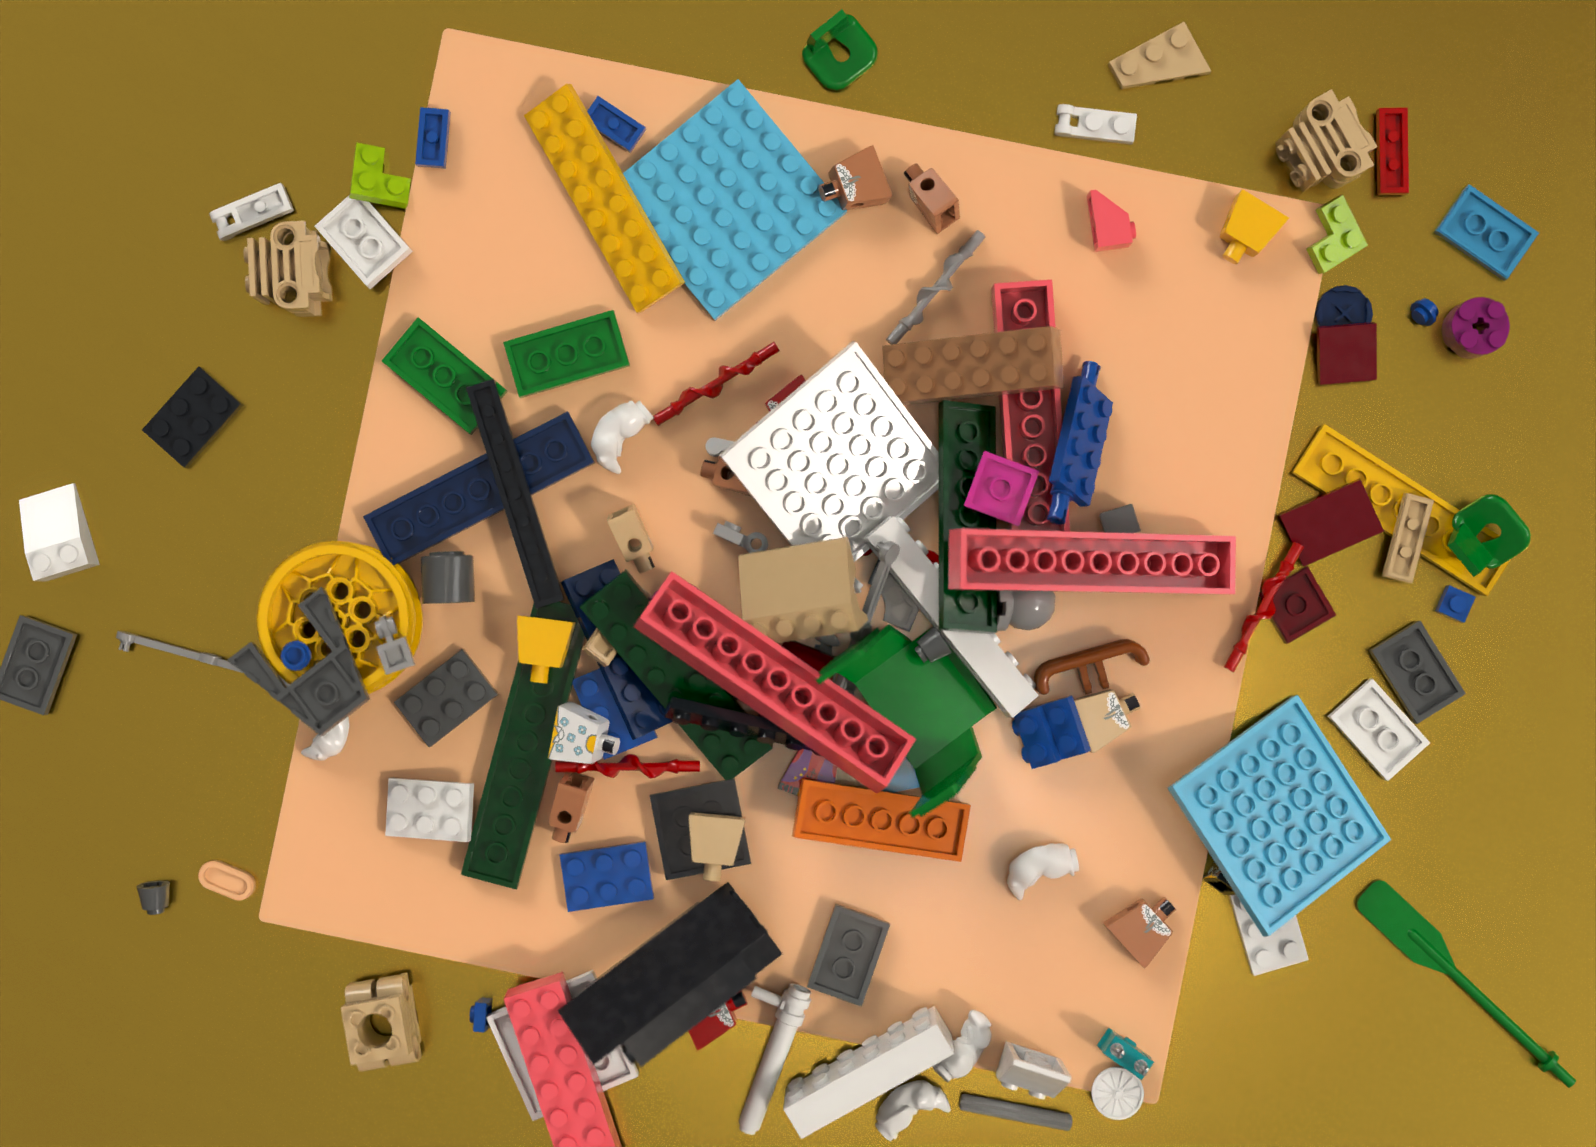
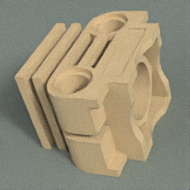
[1275,89,1377,192]
[244,221,332,317]
[341,972,422,1072]

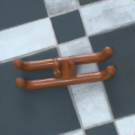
[1034,639,1150,695]

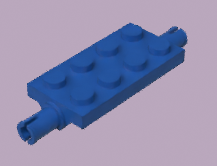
[1047,361,1113,525]

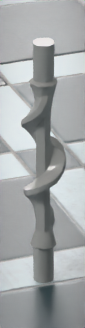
[886,230,986,345]

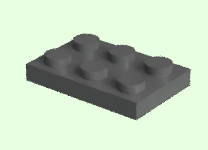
[0,615,77,715]
[1369,620,1466,724]
[394,649,498,748]
[807,904,890,1007]

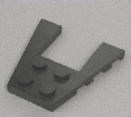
[228,587,370,736]

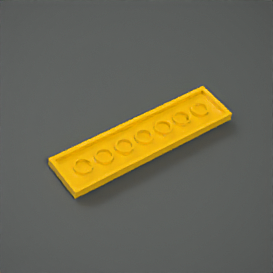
[524,84,685,313]
[1292,424,1511,596]

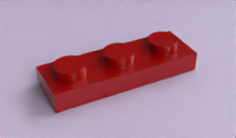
[1376,107,1409,195]

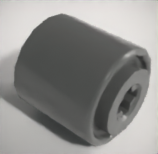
[421,551,475,604]

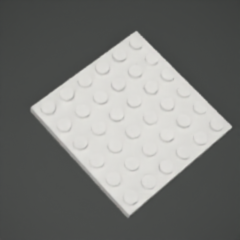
[719,341,939,562]

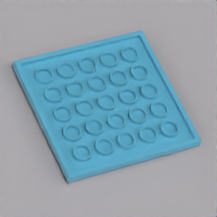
[623,79,847,321]
[1168,695,1391,937]

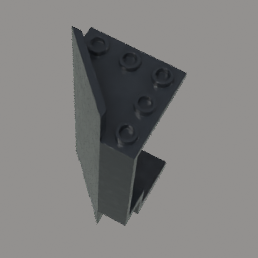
[558,882,782,1067]

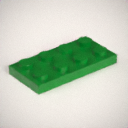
[503,310,630,398]
[382,317,508,435]

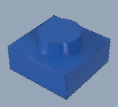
[1435,585,1476,623]
[469,998,493,1032]

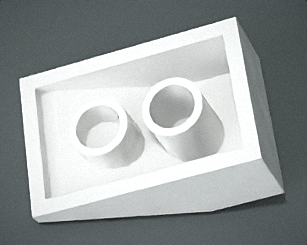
[19,483,100,582]
[996,1041,1072,1099]

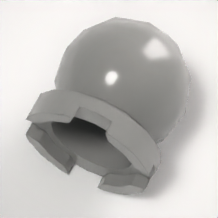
[997,590,1055,631]

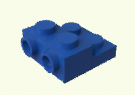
[1012,695,1091,769]

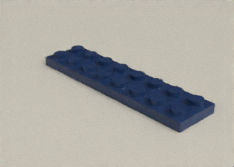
[363,411,595,565]

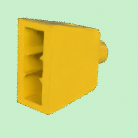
[1220,189,1289,264]
[517,616,576,684]

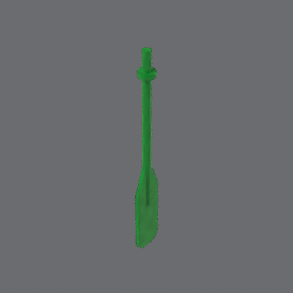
[1356,880,1576,1088]

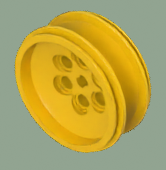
[257,541,423,694]

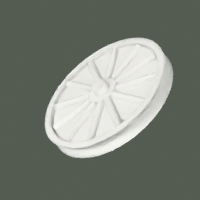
[1091,1067,1144,1120]

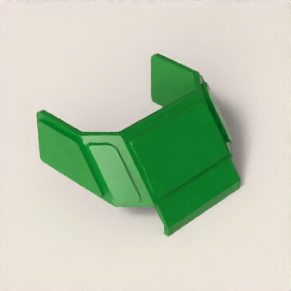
[815,624,997,818]

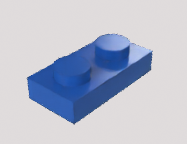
[587,96,646,153]
[415,107,451,169]

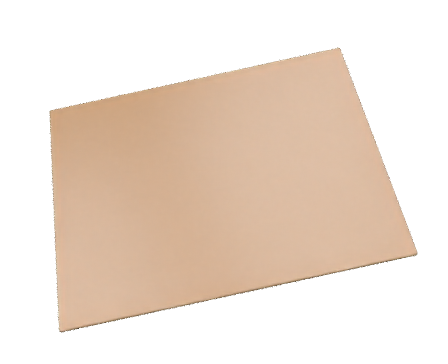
[259,28,1327,1104]

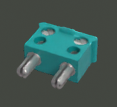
[1097,1028,1154,1080]

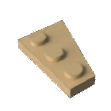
[1108,22,1211,89]

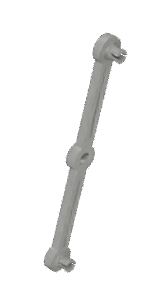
[835,541,900,690]
[116,630,290,687]

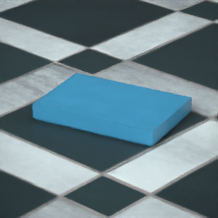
[1434,184,1539,281]

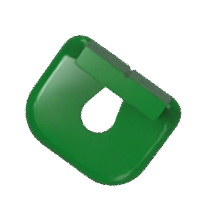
[802,9,878,90]
[1447,494,1531,577]

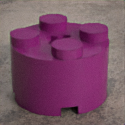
[1442,297,1510,359]

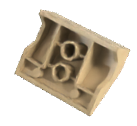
[738,536,868,643]

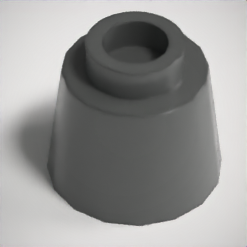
[914,626,952,663]
[136,880,170,915]

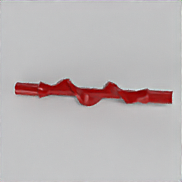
[653,342,780,426]
[1224,542,1304,673]
[555,754,700,779]

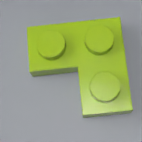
[349,142,411,209]
[1306,195,1368,274]

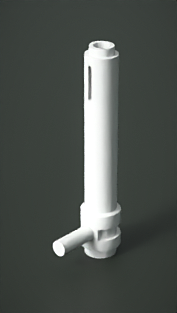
[738,983,811,1135]

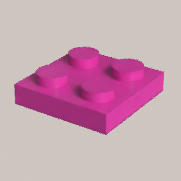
[964,451,1039,526]

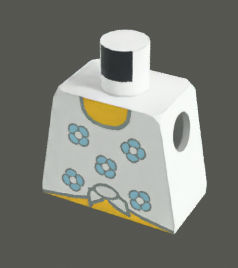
[548,701,620,764]

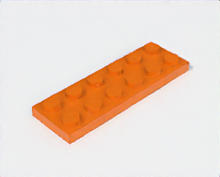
[792,778,971,862]

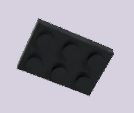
[142,366,244,468]

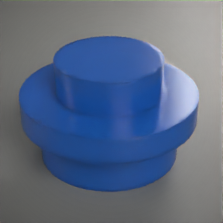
[1411,298,1439,326]
[281,641,311,671]

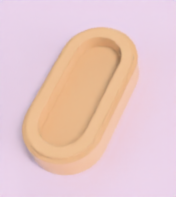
[198,860,256,901]

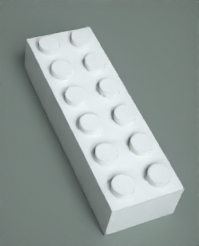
[783,1006,954,1139]

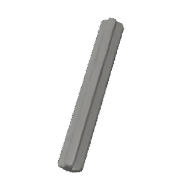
[959,1094,1072,1131]

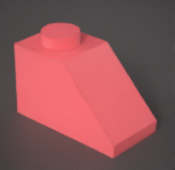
[1086,190,1136,252]

